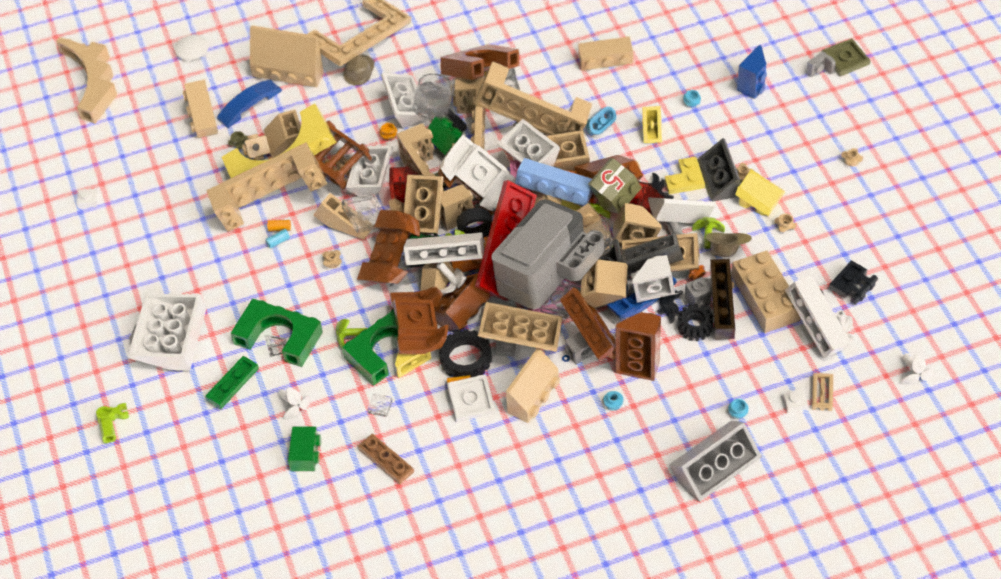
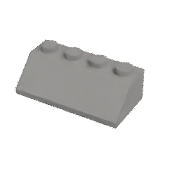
[669,420,762,502]

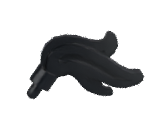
[644,173,674,199]
[657,290,683,324]

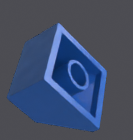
[737,45,767,99]

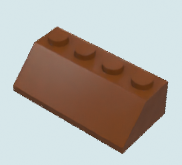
[616,312,661,381]

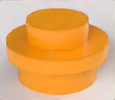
[379,123,397,139]

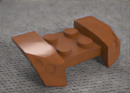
[357,210,420,284]
[390,287,449,354]

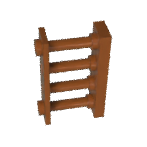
[314,120,373,190]

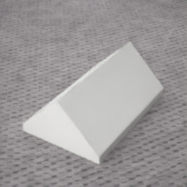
[381,73,427,128]
[497,119,560,167]
[346,145,393,202]
[648,197,716,223]

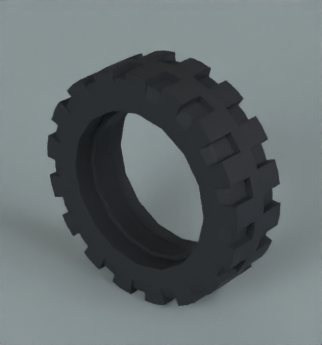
[439,329,492,377]

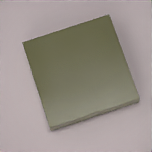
[822,38,871,77]

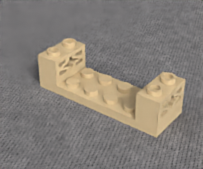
[475,61,592,135]
[452,77,486,149]
[397,123,474,231]
[206,142,327,232]

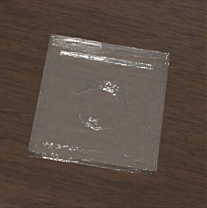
[341,193,383,233]

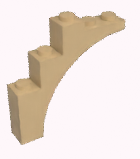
[56,37,117,124]

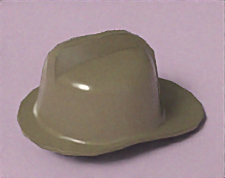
[344,55,375,85]
[706,232,752,257]

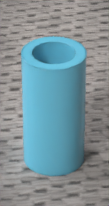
[265,229,290,249]

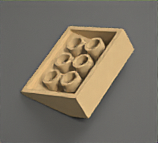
[250,25,324,87]
[478,302,563,352]

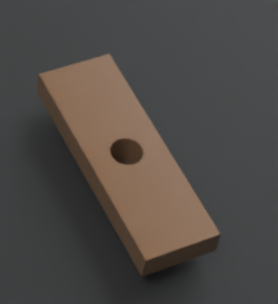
[358,433,415,485]

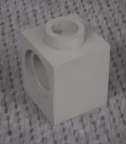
[685,277,712,307]
[565,332,595,364]

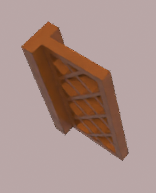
[559,287,616,361]

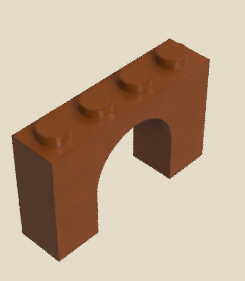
[440,44,520,80]

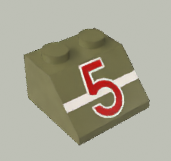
[588,158,642,214]

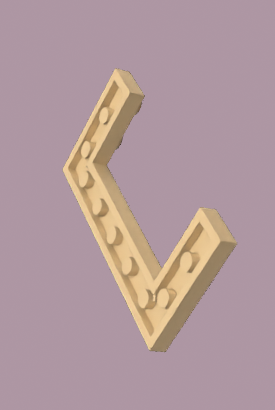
[308,0,411,67]

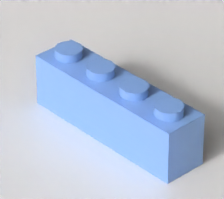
[515,158,592,206]

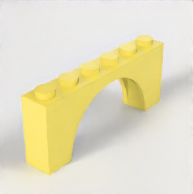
[222,103,336,178]

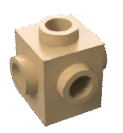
[242,133,270,160]

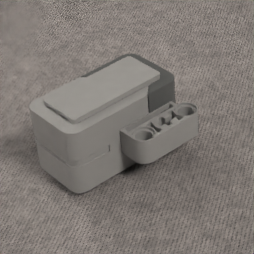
[492,199,605,309]

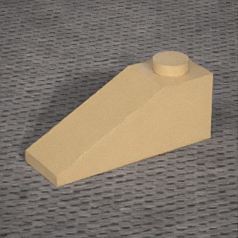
[313,193,374,240]

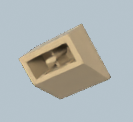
[264,109,301,157]
[581,260,628,308]

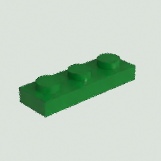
[205,356,259,409]

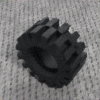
[677,304,713,341]

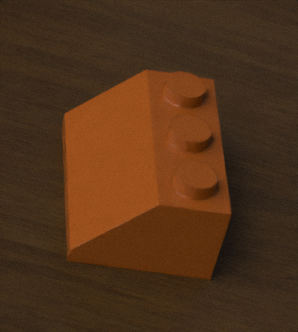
[574,155,644,199]
[434,273,490,331]

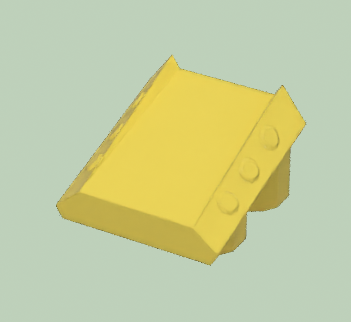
[735,169,785,217]

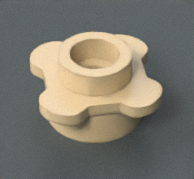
[841,148,863,166]
[736,163,753,182]
[775,213,796,232]
[322,250,342,268]

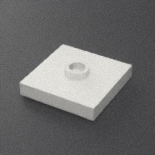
[447,374,495,422]

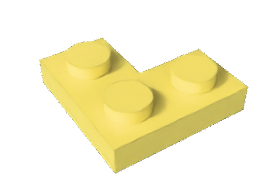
[665,156,705,194]

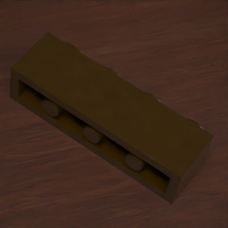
[710,259,736,340]

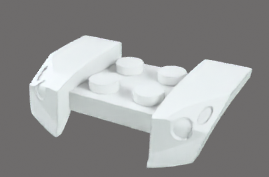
[440,135,516,211]

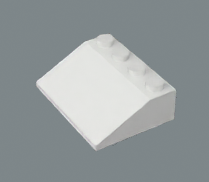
[128,293,206,371]

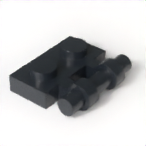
[829,260,878,305]

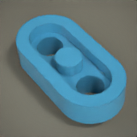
[586,106,617,135]

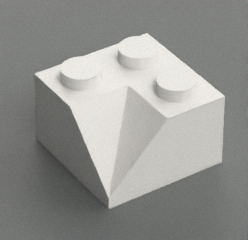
[631,255,675,303]

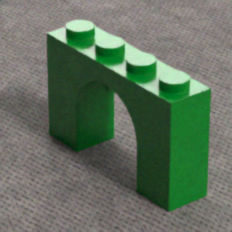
[231,298,323,367]
[342,309,398,386]

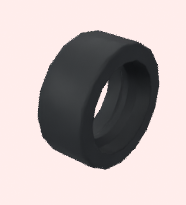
[456,208,492,239]

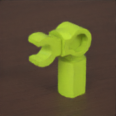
[96,403,129,443]

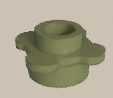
[228,131,248,149]

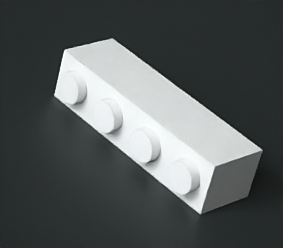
[404,233,485,265]
[785,275,851,358]

